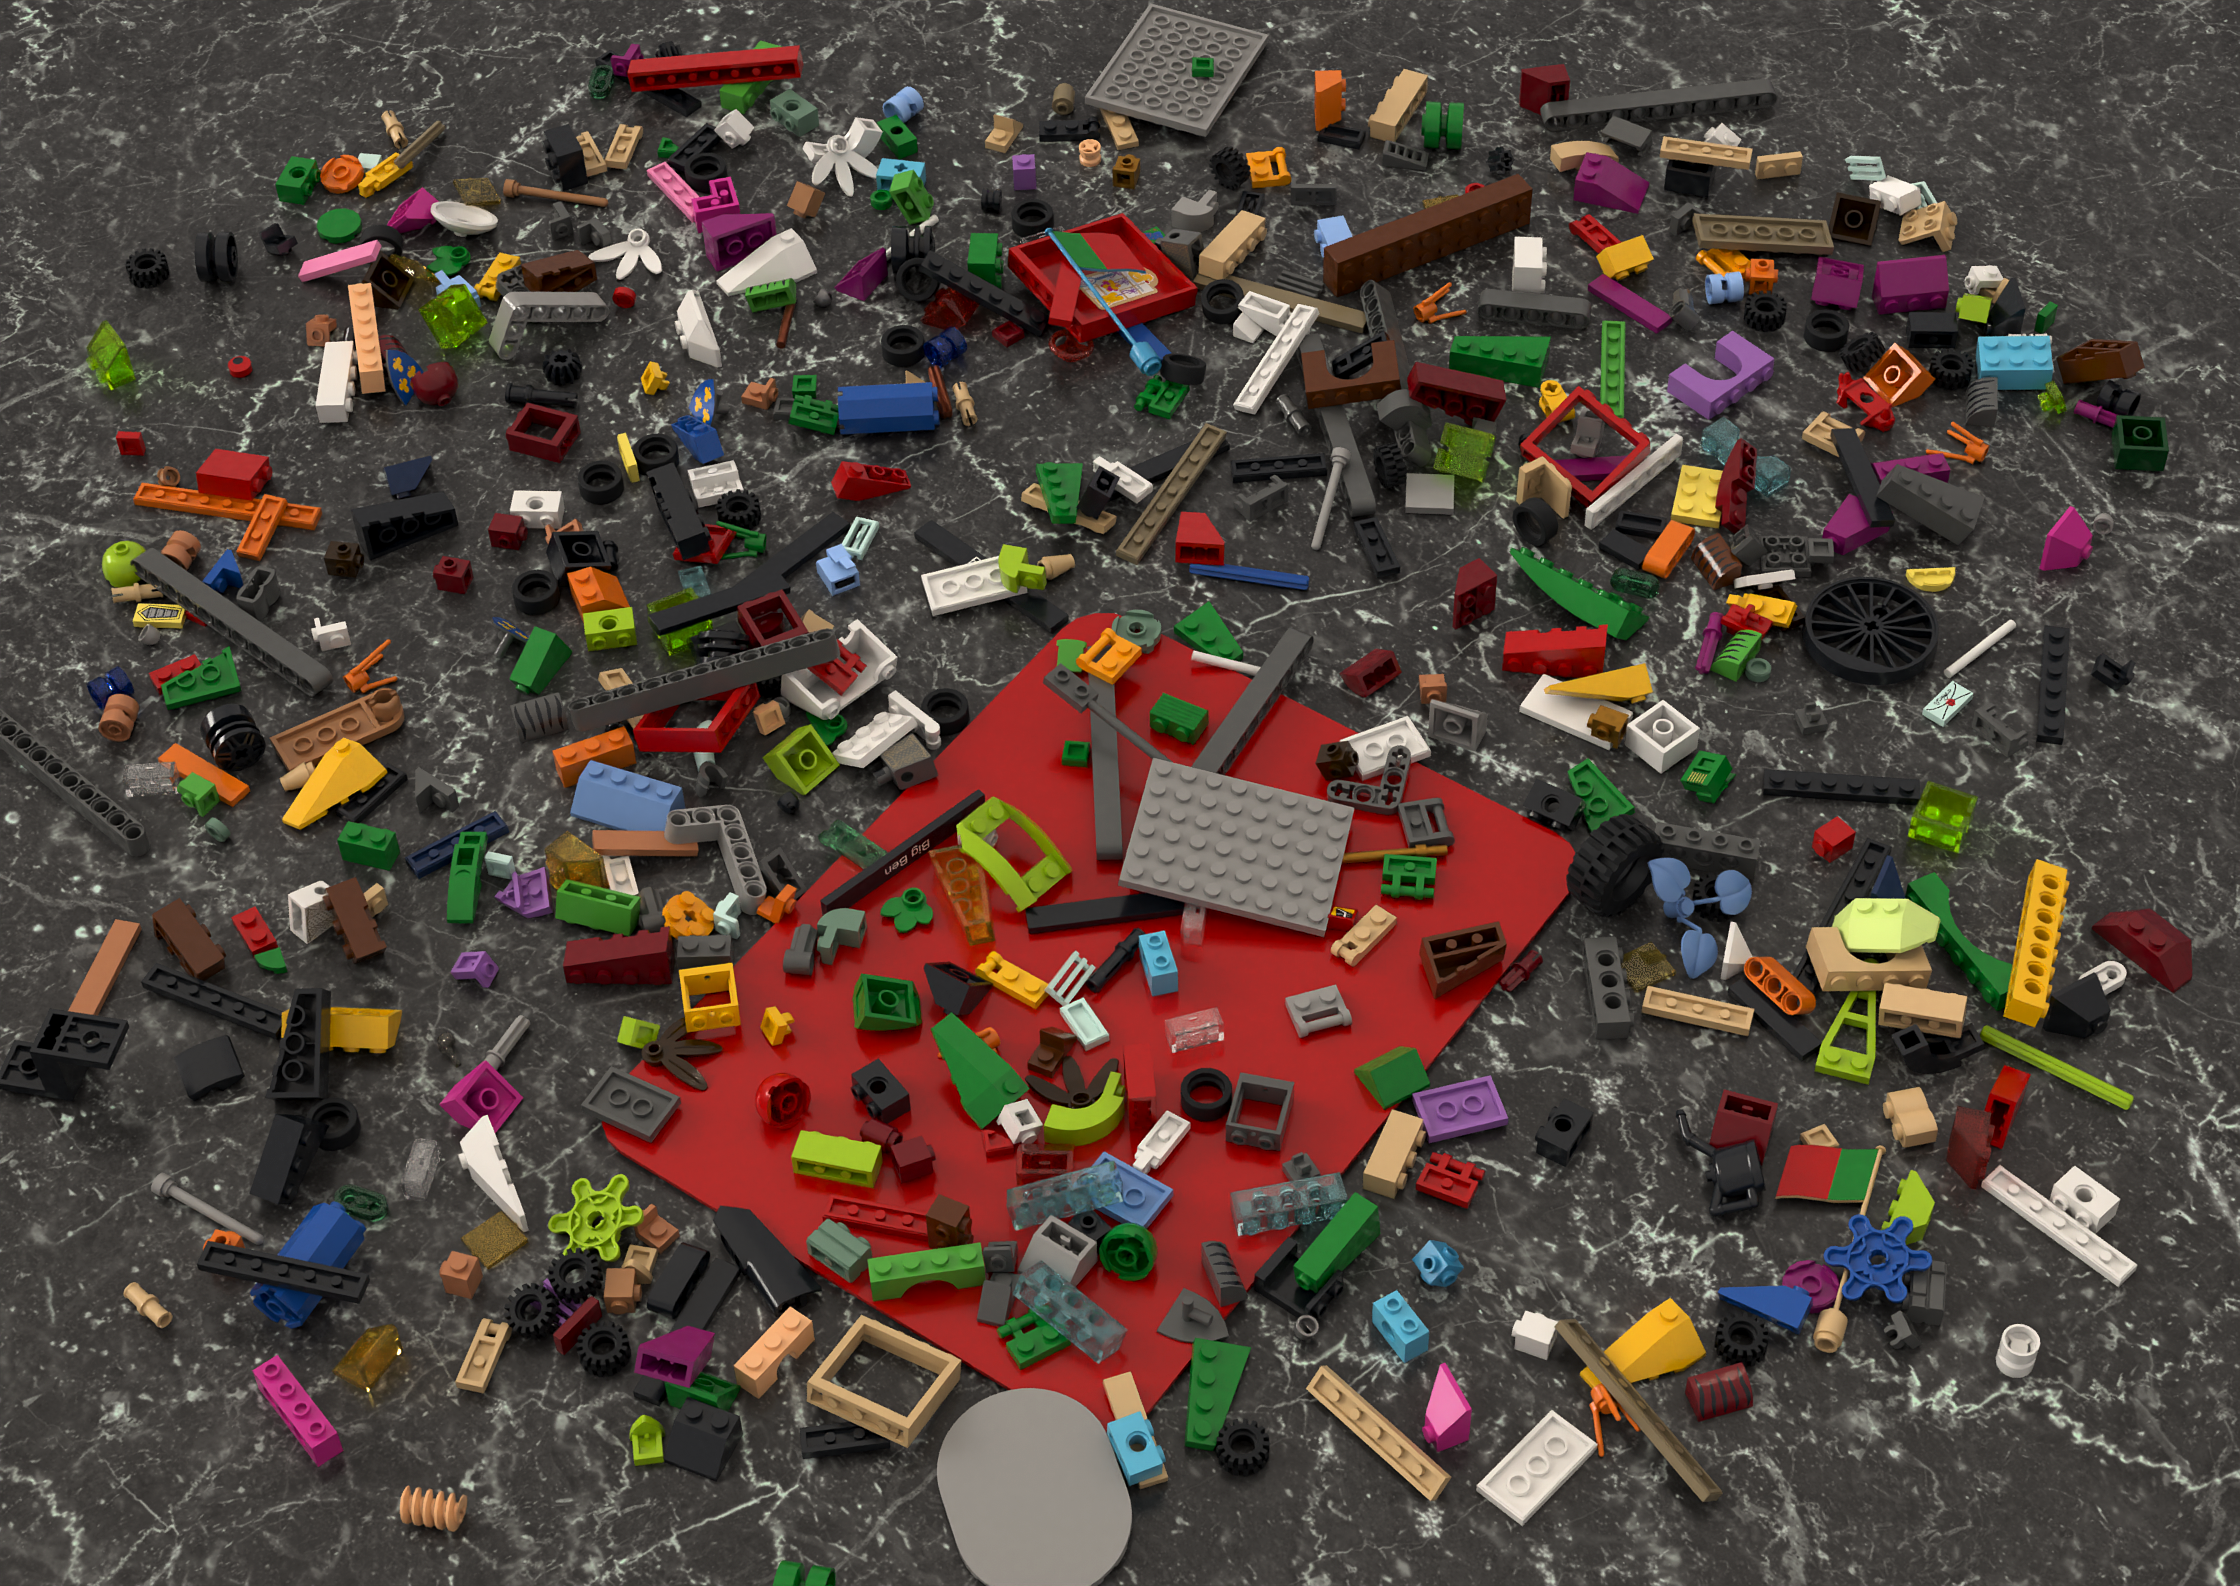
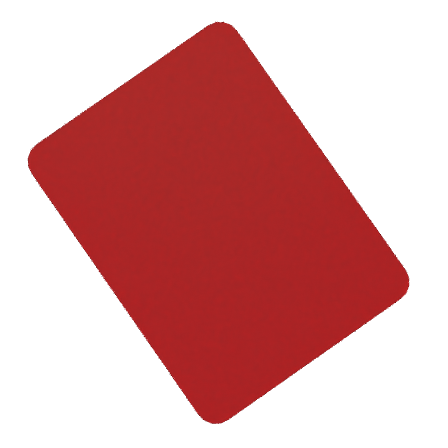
[601,613,1576,1433]

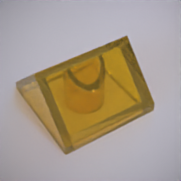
[332,1324,403,1392]

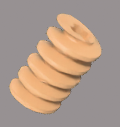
[400,1485,467,1532]

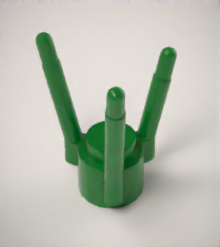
[716,521,767,559]

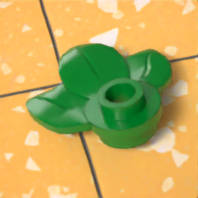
[427,246,471,276]
[806,711,848,746]
[880,888,933,933]

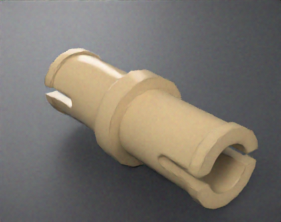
[381,110,408,149]
[952,382,977,426]
[111,583,163,604]
[123,1282,173,1328]

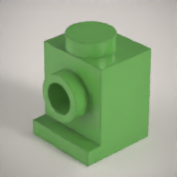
[177,772,220,817]

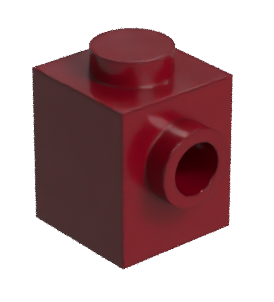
[488,513,528,550]
[433,556,474,594]
[891,1136,936,1183]

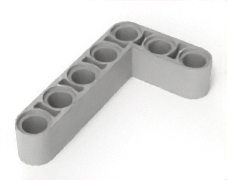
[489,292,609,360]
[664,805,767,915]

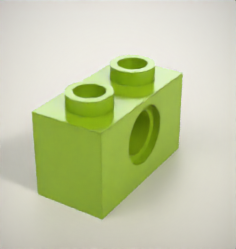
[1955,293,1993,323]
[583,607,637,651]

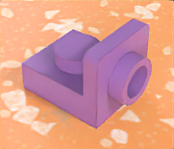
[450,951,499,988]

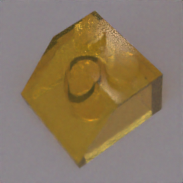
[544,831,609,889]

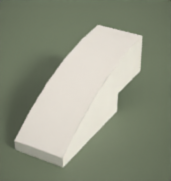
[1238,291,1310,336]

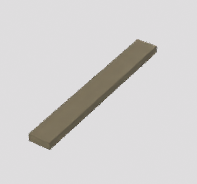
[1193,272,1367,334]
[1116,423,1227,565]
[1554,1319,1723,1502]

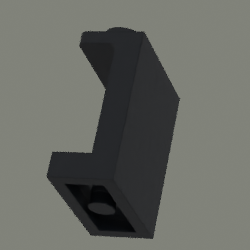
[1254,1237,1345,1319]

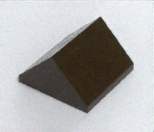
[1829,192,1882,246]
[362,250,415,310]

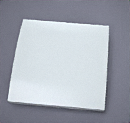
[687,460,744,508]

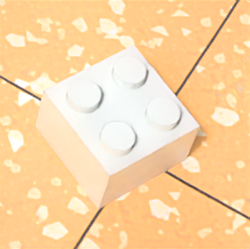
[1512,237,1547,294]
[1625,700,1700,774]

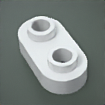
[2079,961,2127,995]

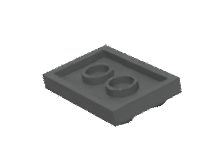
[581,1066,681,1143]

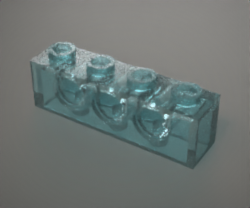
[1007,1161,1123,1231]
[1230,1172,1348,1236]
[1013,1260,1128,1364]

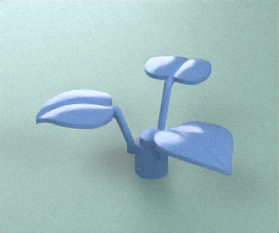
[1647,858,1752,979]

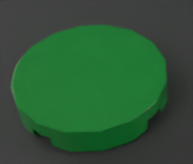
[317,208,362,244]

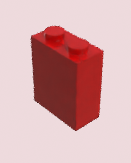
[196,449,272,501]

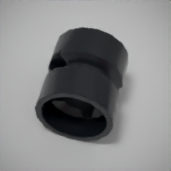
[2096,380,2141,416]

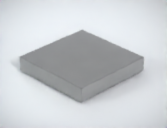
[1405,473,1454,515]

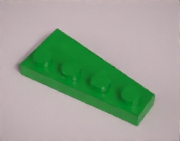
[1035,462,1083,524]
[1184,1338,1251,1451]

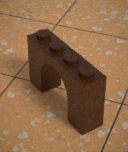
[1301,340,1401,409]

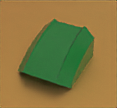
[852,973,922,1030]

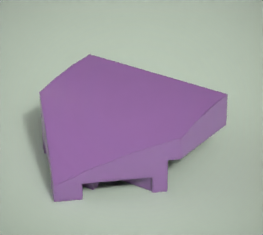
[494,867,553,918]

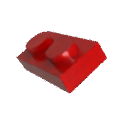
[149,654,201,695]
[231,907,278,958]

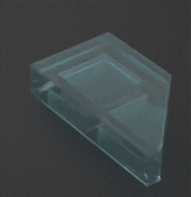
[678,566,711,599]

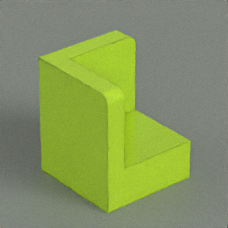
[617,1016,660,1049]

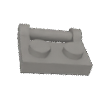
[1285,985,1352,1038]

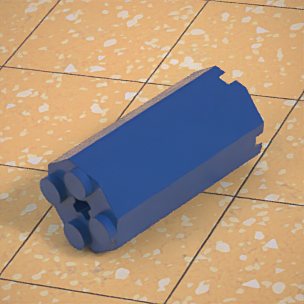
[838,382,940,435]
[250,1201,366,1329]

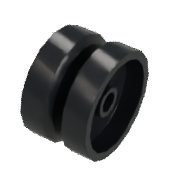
[194,232,238,282]

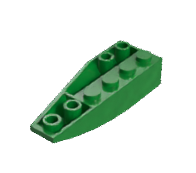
[1509,547,1649,640]

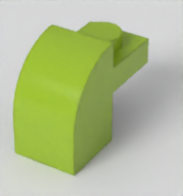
[998,544,1047,593]

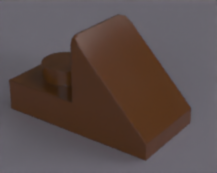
[1027,1027,1077,1078]

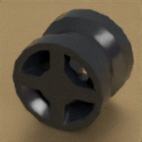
[981,188,1002,212]

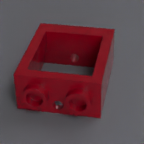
[506,403,581,463]
[737,589,809,648]

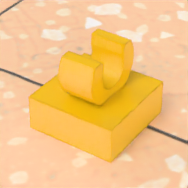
[641,361,670,395]
[760,1006,795,1046]

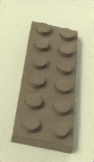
[1692,213,1834,255]

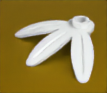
[812,135,878,197]
[588,229,662,280]

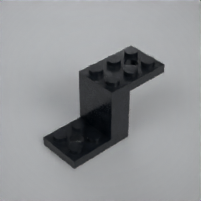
[0,1008,129,1101]

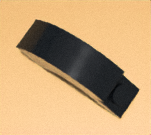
[1891,1023,1985,1074]

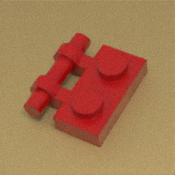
[807,639,867,696]
[1416,1152,1485,1209]

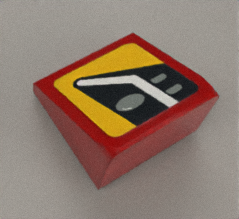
[1327,906,1358,932]

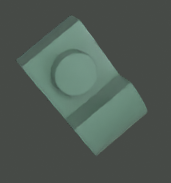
[817,908,867,965]

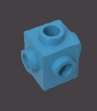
[1412,1240,1464,1287]

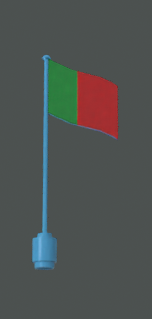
[1045,228,1162,376]

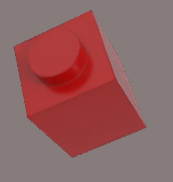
[1812,816,1856,863]

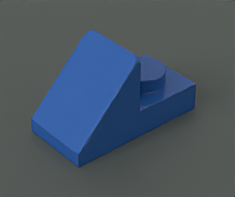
[202,549,243,594]

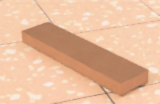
[592,830,698,856]

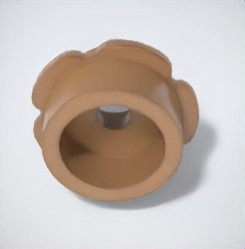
[157,466,180,487]

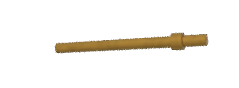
[1342,844,1448,864]

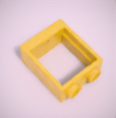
[679,963,741,1032]

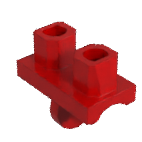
[1721,604,1773,641]

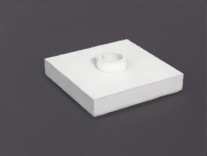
[1733,570,1795,590]

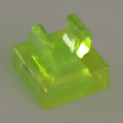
[2037,380,2067,414]

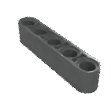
[1477,289,1592,329]

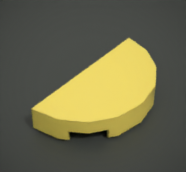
[1906,567,1955,592]

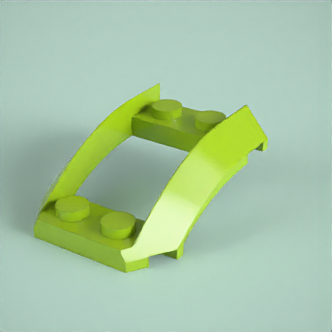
[956,796,1072,913]

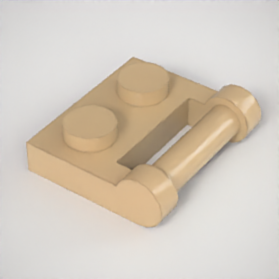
[1802,411,1865,457]

